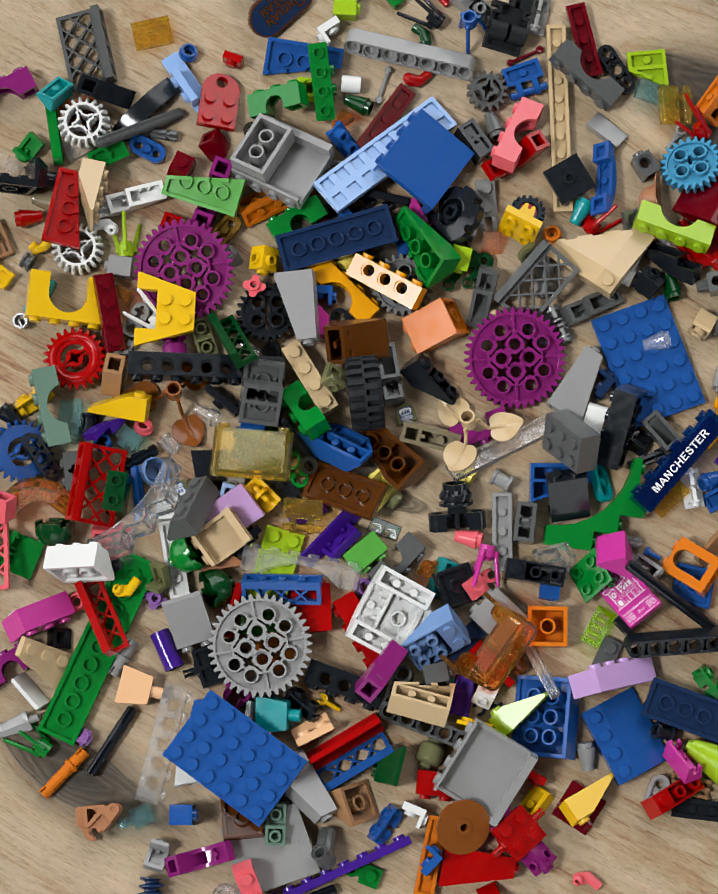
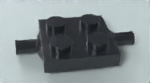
[183,638,248,689]

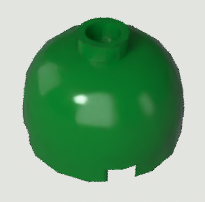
[168,537,205,573]

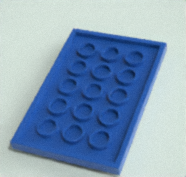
[591,294,706,428]
[162,689,308,827]

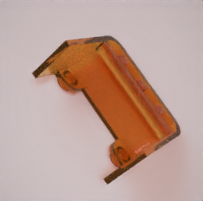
[440,592,537,691]

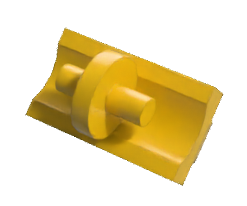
[245,475,282,513]

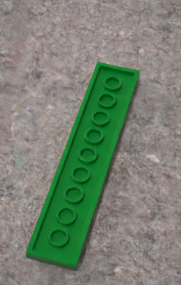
[38,549,153,746]

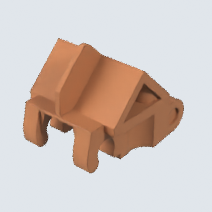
[76,803,123,841]

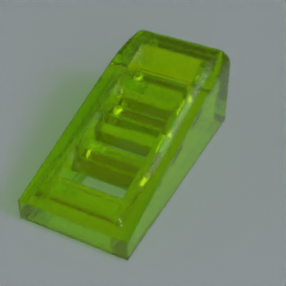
[579,606,615,650]

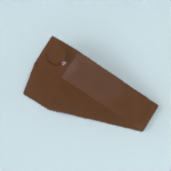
[358,427,431,491]

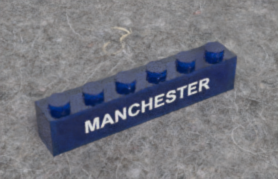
[629,409,718,514]

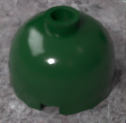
[35,518,75,546]
[199,569,235,609]

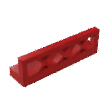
[74,580,130,657]

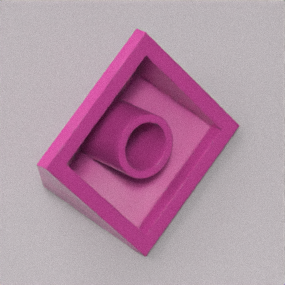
[596,530,633,580]

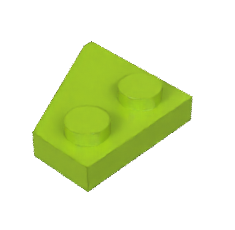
[626,49,669,87]

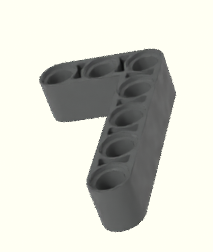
[379,665,466,747]

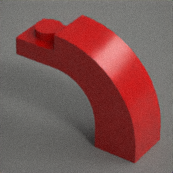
[481,129,550,182]

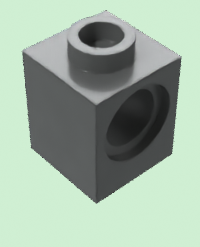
[630,149,661,183]
[422,661,454,686]

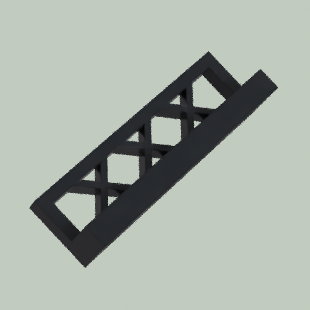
[329,190,410,223]

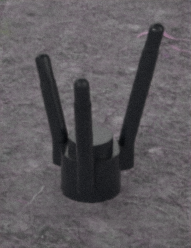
[396,0,446,30]

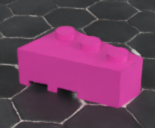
[1,591,76,644]

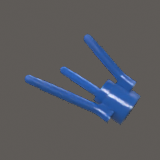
[458,10,486,55]

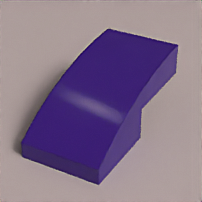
[82,418,126,441]

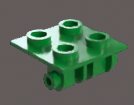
[0,529,45,580]
[568,548,615,603]

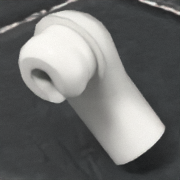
[93,219,119,235]

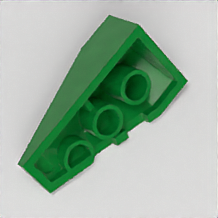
[395,206,461,288]

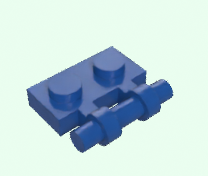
[501,58,548,101]

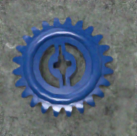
[0,419,54,484]

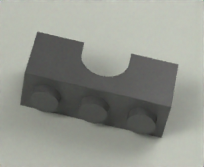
[368,531,426,580]

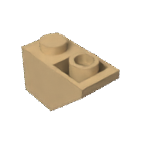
[687,308,718,341]

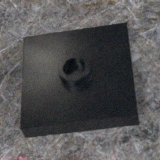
[543,153,596,206]
[432,562,481,609]

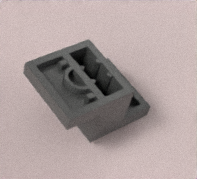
[238,359,285,427]

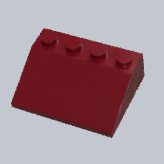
[672,170,718,236]

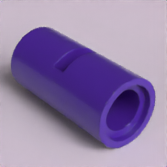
[150,628,184,672]

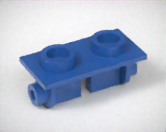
[367,803,403,845]

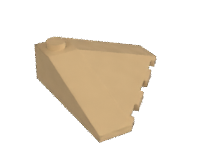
[546,228,655,300]

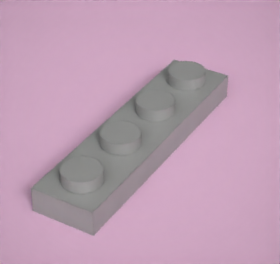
[492,493,512,572]

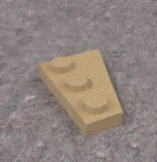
[15,636,72,691]

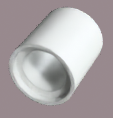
[341,75,361,94]

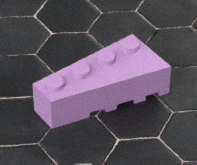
[568,657,657,699]

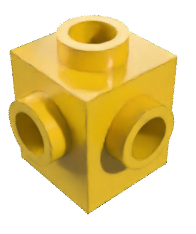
[249,245,279,276]

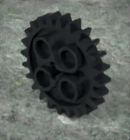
[236,281,293,345]

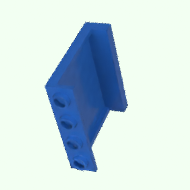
[373,108,475,214]

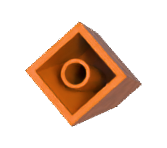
[401,297,470,354]

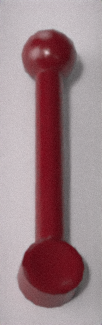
[507,46,543,67]

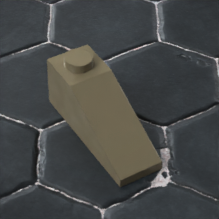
[399,418,462,451]

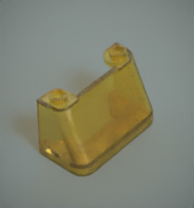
[209,422,294,482]

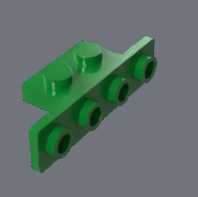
[308,42,337,121]

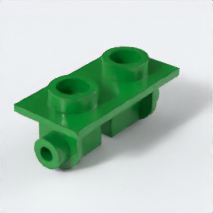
[692,664,718,700]

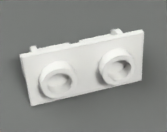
[678,467,705,509]

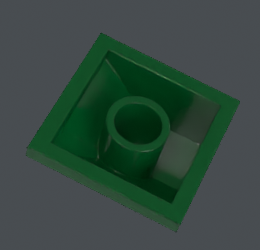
[371,746,407,787]

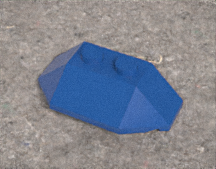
[299,423,373,472]

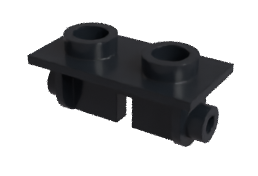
[284,686,325,723]

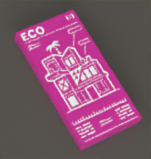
[599,571,662,630]

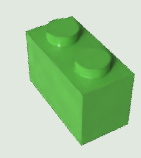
[343,531,388,575]

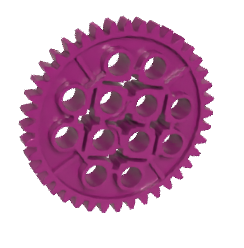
[133,218,236,320]
[464,307,566,409]

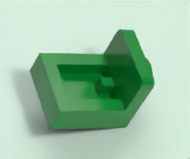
[12,131,46,163]

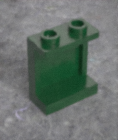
[102,470,132,518]

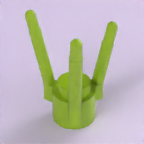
[113,211,141,258]

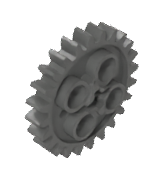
[372,253,434,317]

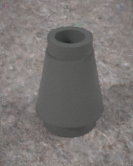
[484,111,505,141]

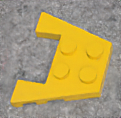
[133,272,196,347]

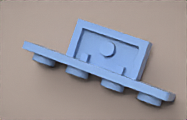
[162,52,202,115]

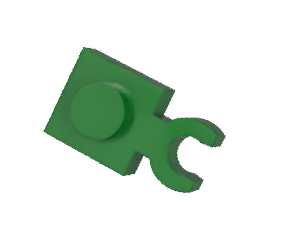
[346,861,383,890]

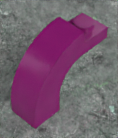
[164,840,235,878]

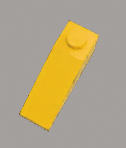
[87,390,152,422]
[559,773,614,827]

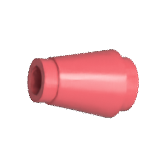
[454,530,484,550]

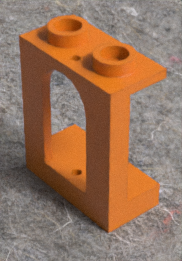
[661,536,718,598]

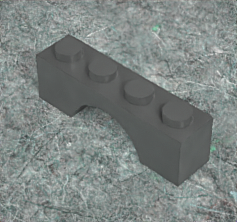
[548,38,625,111]

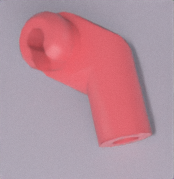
[572,871,603,891]

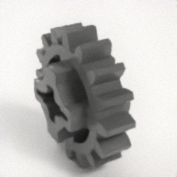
[466,70,508,112]

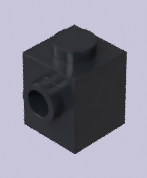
[631,265,666,300]

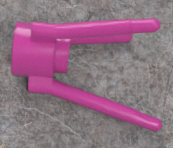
[472,543,500,588]

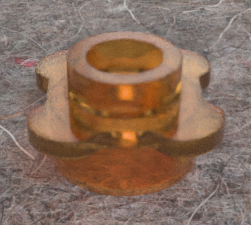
[417,560,438,578]

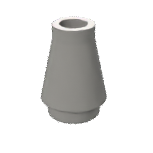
[576,741,596,771]

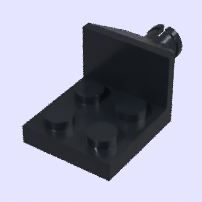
[0,157,58,196]

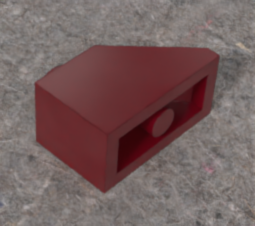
[163,150,197,186]

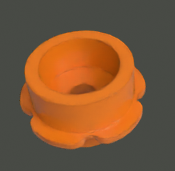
[542,225,562,244]

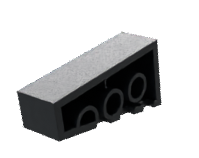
[597,384,648,470]

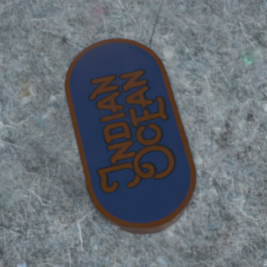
[248,0,312,38]

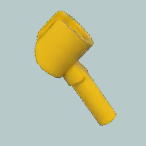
[314,692,341,712]

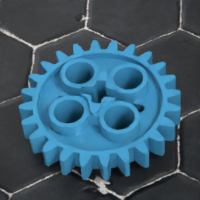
[660,136,718,194]

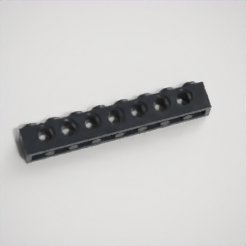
[127,351,286,386]

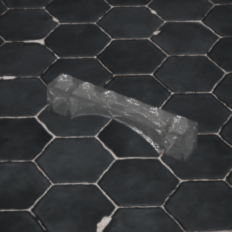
[240,543,363,592]

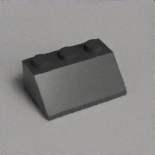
[167,476,220,541]

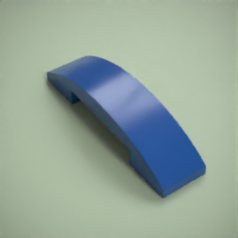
[590,140,617,216]

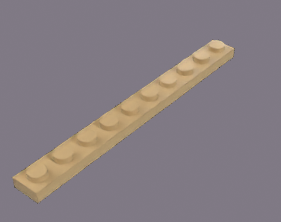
[546,24,573,213]

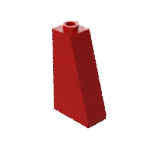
[438,848,520,886]

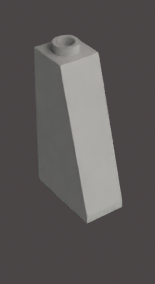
[274,269,320,346]
[546,345,603,420]
[285,748,337,824]

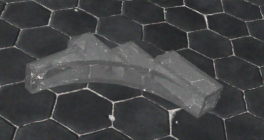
[86,456,182,561]

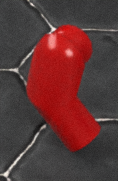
[403,71,432,88]

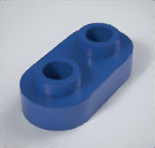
[129,135,166,164]

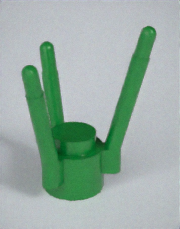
[3,723,53,758]

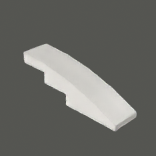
[99,180,167,220]

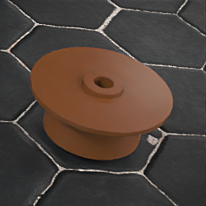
[436,799,490,855]

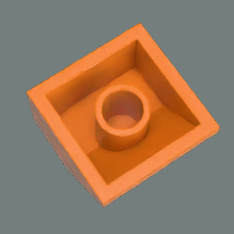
[527,606,568,648]

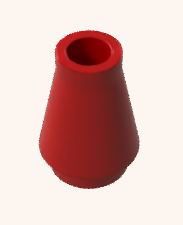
[14,209,43,228]

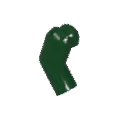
[411,23,432,46]

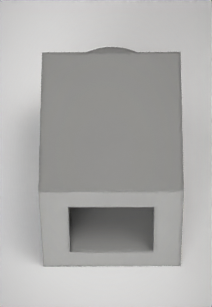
[104,255,134,281]

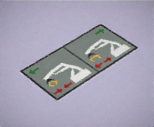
[368,517,402,541]

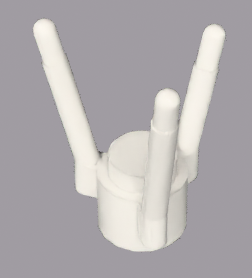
[122,288,156,329]

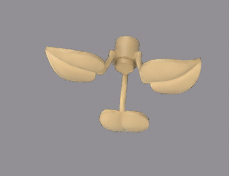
[438,397,524,472]

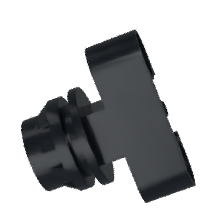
[428,481,486,533]

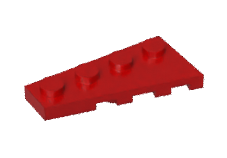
[41,167,80,250]

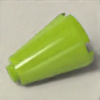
[684,738,718,785]

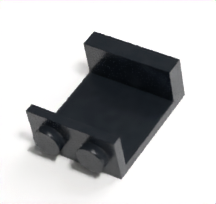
[545,469,591,523]

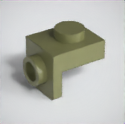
[320,362,347,393]
[145,560,172,594]

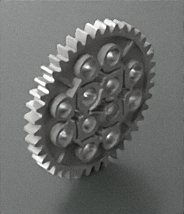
[207,593,313,698]

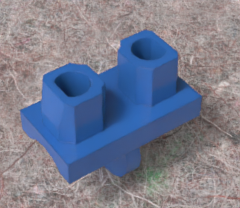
[325,120,359,158]

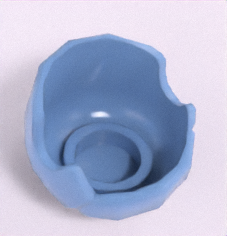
[140,457,169,486]

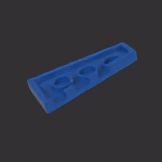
[262,37,344,75]

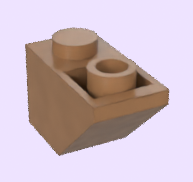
[100,352,128,397]

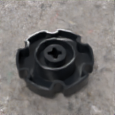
[428,185,484,246]

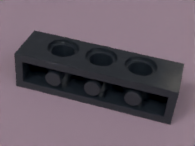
[304,659,387,712]

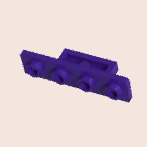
[300,511,362,568]

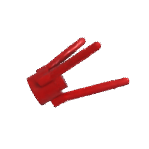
[674,93,712,140]
[581,204,622,236]

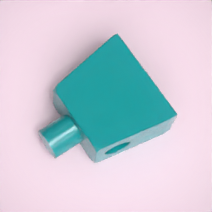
[255,694,302,732]

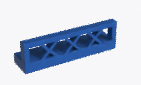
[241,573,323,605]
[316,732,394,792]

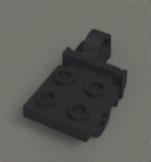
[481,0,534,57]

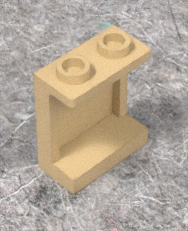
[190,507,253,567]

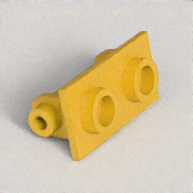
[14,388,55,417]

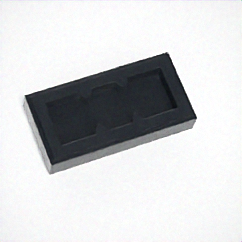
[204,384,239,418]

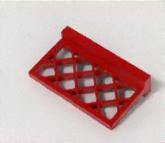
[65,442,128,528]
[306,713,385,771]

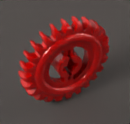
[43,327,106,391]

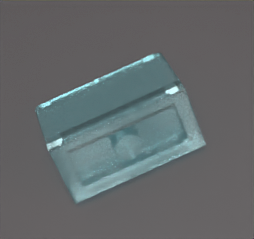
[58,399,84,441]

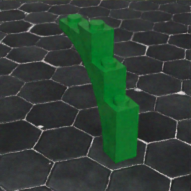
[542,457,648,551]

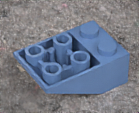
[401,604,471,671]

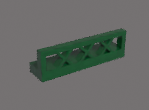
[207,311,258,370]

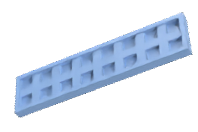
[313,96,457,214]

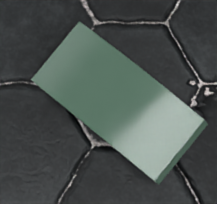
[265,802,287,846]

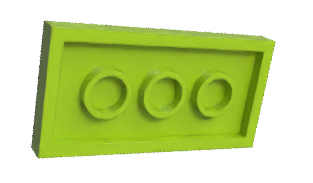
[247,524,305,605]

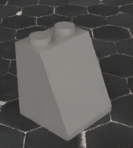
[161,590,214,653]

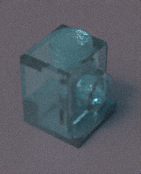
[112,424,144,455]

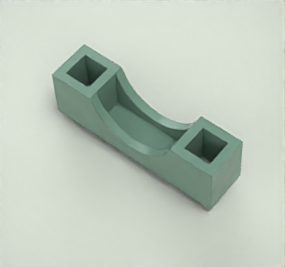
[28,365,72,448]

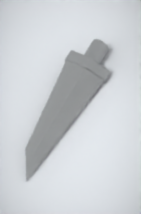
[0,711,41,738]

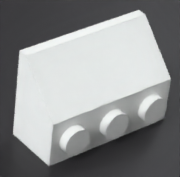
[43,542,115,583]

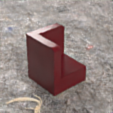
[198,128,231,162]

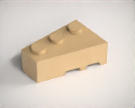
[386,681,456,728]

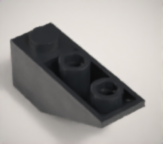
[75,72,136,110]
[400,352,459,405]
[502,558,566,588]

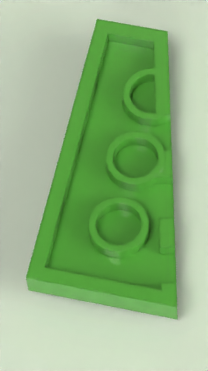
[161,175,247,217]

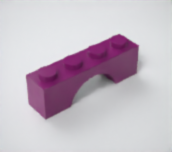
[0,66,39,100]
[192,156,233,229]

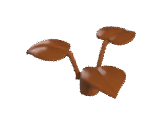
[123,366,209,447]

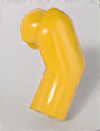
[28,241,52,255]
[112,576,142,597]

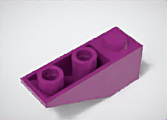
[355,639,408,703]

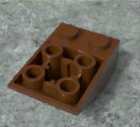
[323,318,390,364]

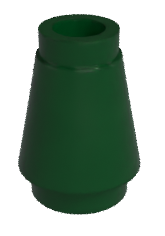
[344,94,374,116]
[662,273,683,302]

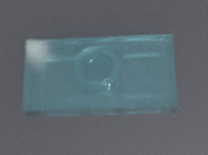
[634,78,675,110]

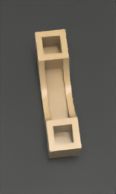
[281,340,339,417]

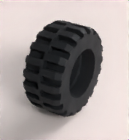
[344,354,386,432]

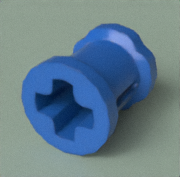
[93,433,113,453]

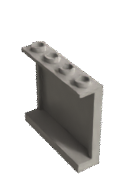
[231,115,335,210]
[432,718,538,827]
[220,800,321,892]

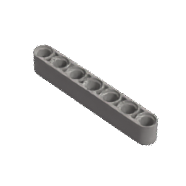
[344,28,476,80]

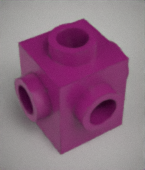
[521,840,557,877]

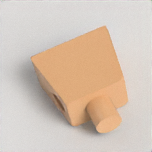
[115,665,164,705]

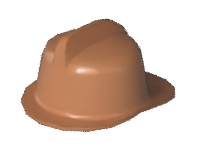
[639,172,663,213]

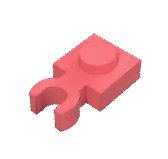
[462,568,496,601]

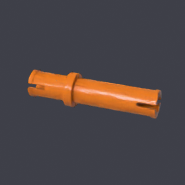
[39,747,90,799]

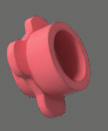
[243,275,266,297]

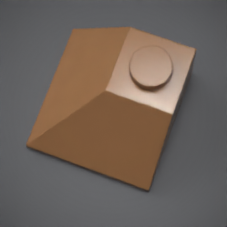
[328,779,380,827]

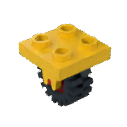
[497,195,546,245]

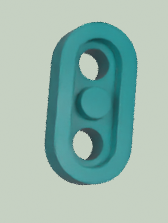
[590,464,613,503]

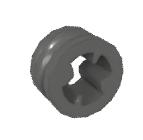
[19,252,37,272]

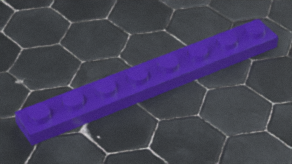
[273,834,412,894]

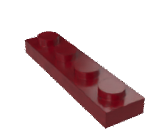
[565,2,603,78]
[355,83,416,148]
[92,273,126,353]

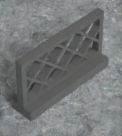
[56,4,118,91]
[493,239,580,329]

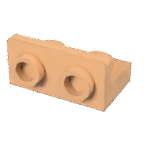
[291,712,334,748]

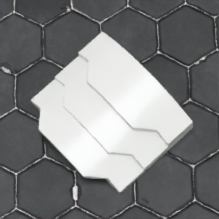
[345,565,436,654]

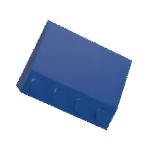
[512,675,580,760]
[580,687,665,786]

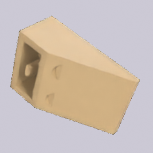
[78,158,109,231]

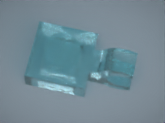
[118,802,155,829]

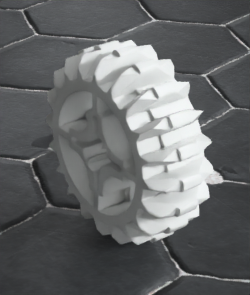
[58,97,110,149]
[51,223,104,275]

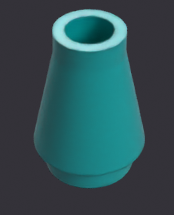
[569,196,591,227]

